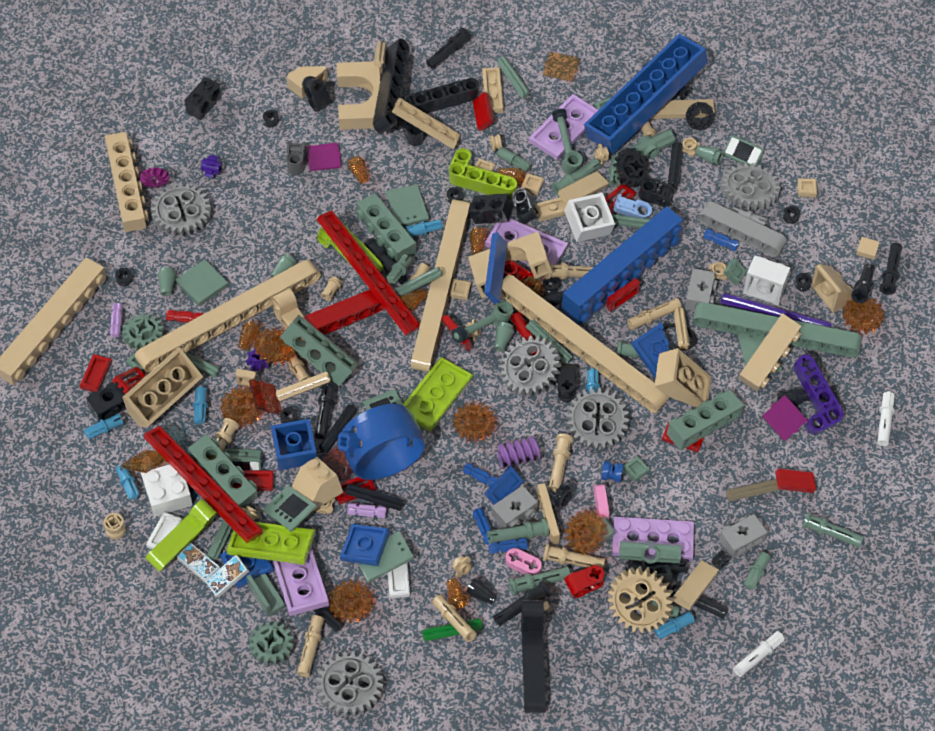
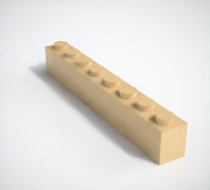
[0,258,106,385]

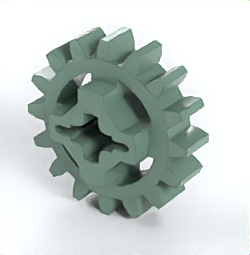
[122,313,164,351]
[249,621,294,666]

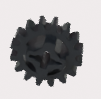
[613,148,651,188]

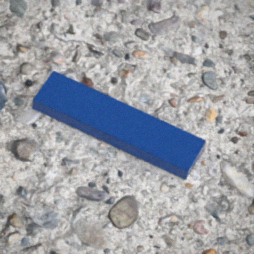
[484,232,507,304]

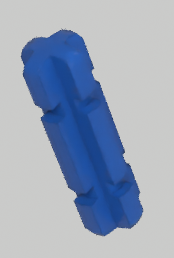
[704,229,739,251]
[463,463,498,487]
[473,508,492,545]
[488,538,528,554]

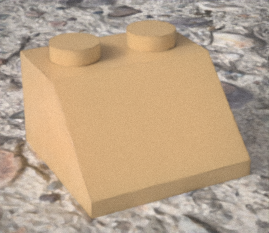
[811,264,853,313]
[291,457,343,512]

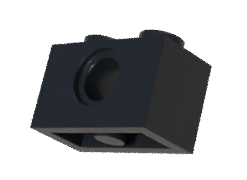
[86,382,126,422]

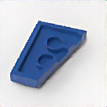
[630,322,670,379]

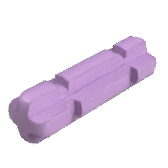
[110,303,123,338]
[347,503,387,518]

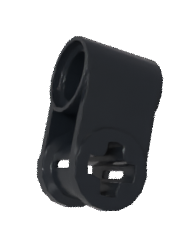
[302,76,332,112]
[638,178,675,208]
[512,188,540,225]
[556,365,576,403]

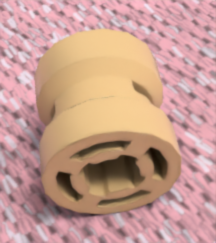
[103,513,126,540]

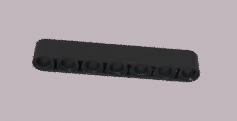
[373,38,409,134]

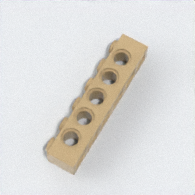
[105,132,149,232]

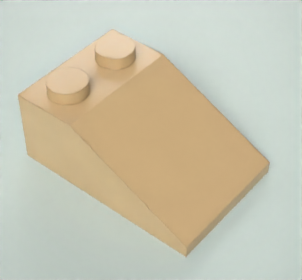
[655,348,711,407]

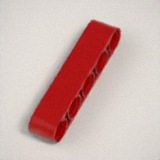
[303,290,384,335]

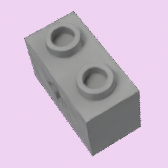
[685,268,717,311]
[491,486,538,529]
[719,514,768,559]

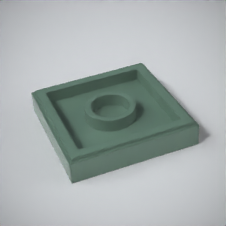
[175,260,228,307]

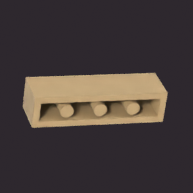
[738,313,802,392]

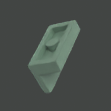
[246,574,285,617]

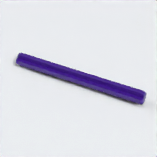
[721,293,831,328]

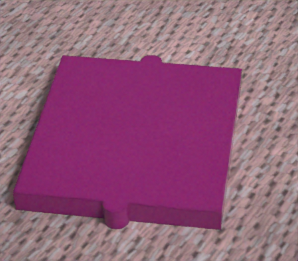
[306,143,341,171]
[762,395,807,441]

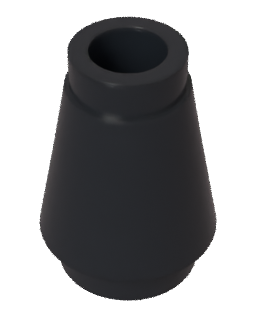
[466,578,497,605]

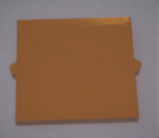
[543,52,580,82]
[121,450,166,473]

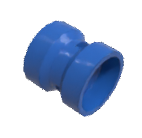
[601,461,624,483]

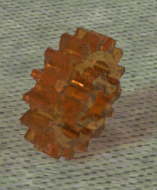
[842,297,884,334]
[254,328,295,365]
[220,386,263,427]
[453,401,495,443]
[564,510,608,555]
[329,580,373,623]

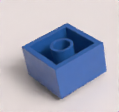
[271,419,317,471]

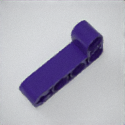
[793,354,844,435]

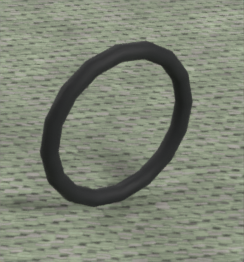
[663,323,697,351]

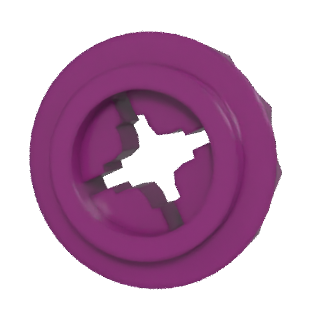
[140,168,170,188]

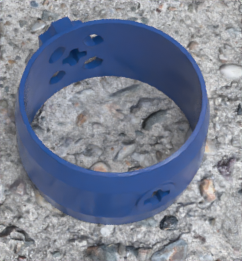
[337,404,425,480]

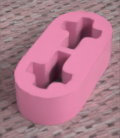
[594,484,609,520]
[505,548,542,575]

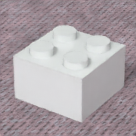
[564,193,615,242]
[743,256,790,305]
[141,464,193,517]

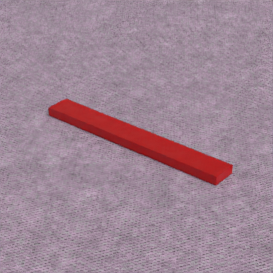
[316,210,420,336]
[144,426,263,543]

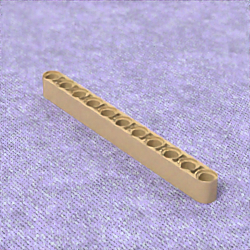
[411,199,471,372]
[135,260,321,372]
[501,274,669,413]

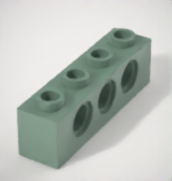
[356,193,416,262]
[280,314,358,386]
[667,389,744,450]
[188,434,258,508]

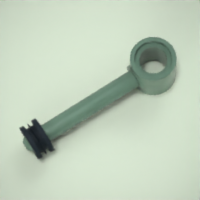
[552,108,582,174]
[452,301,513,343]

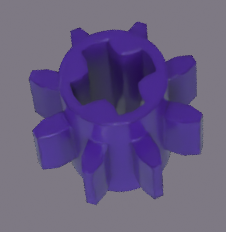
[201,155,223,178]
[246,348,270,372]

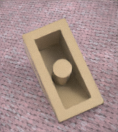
[287,66,327,99]

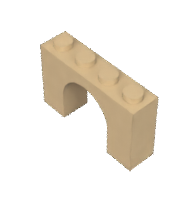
[337,61,383,130]
[468,231,552,298]

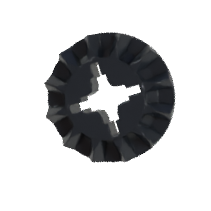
[686,102,714,130]
[551,482,574,511]

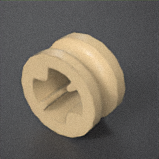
[490,134,502,151]

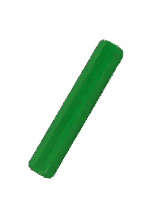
[422,618,483,641]

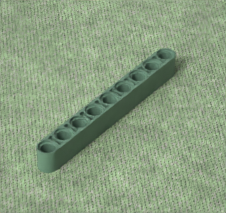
[693,302,862,358]

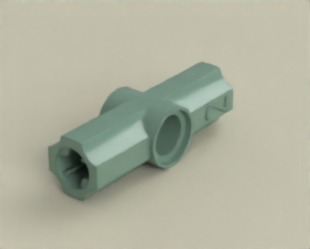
[622,129,676,159]
[619,540,681,563]

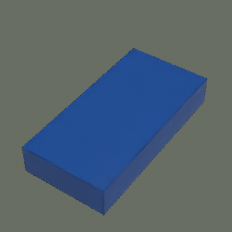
[484,466,524,505]

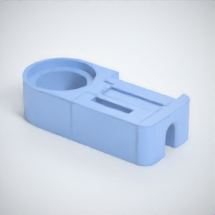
[614,194,652,219]

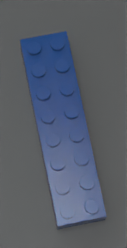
[584,34,708,154]
[562,206,683,325]

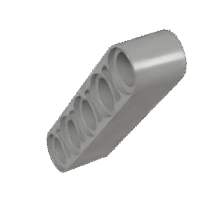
[698,201,787,257]

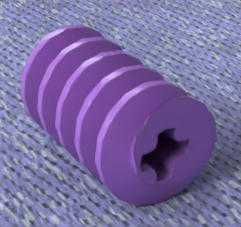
[497,436,540,469]

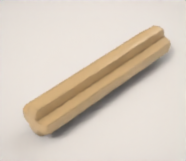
[374,41,386,68]
[674,307,690,350]
[276,372,331,401]

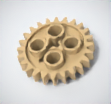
[607,566,674,633]

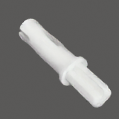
[877,391,895,446]
[733,631,785,677]

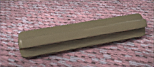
[726,479,781,501]

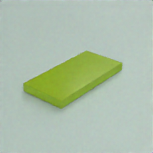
[403,357,473,432]
[226,522,315,565]

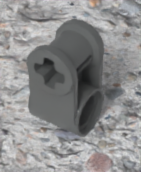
[287,141,306,176]

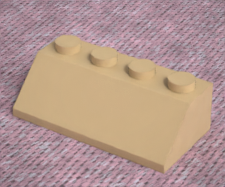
[123,347,203,427]

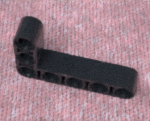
[398,78,479,146]
[521,600,546,713]

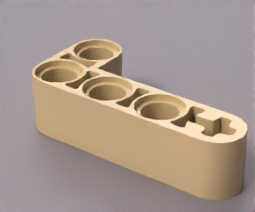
[272,288,321,363]

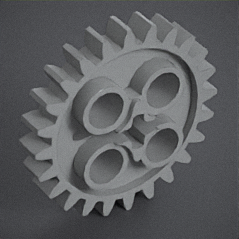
[721,163,780,211]
[151,183,211,237]
[500,336,561,397]
[566,388,629,450]
[316,651,383,718]

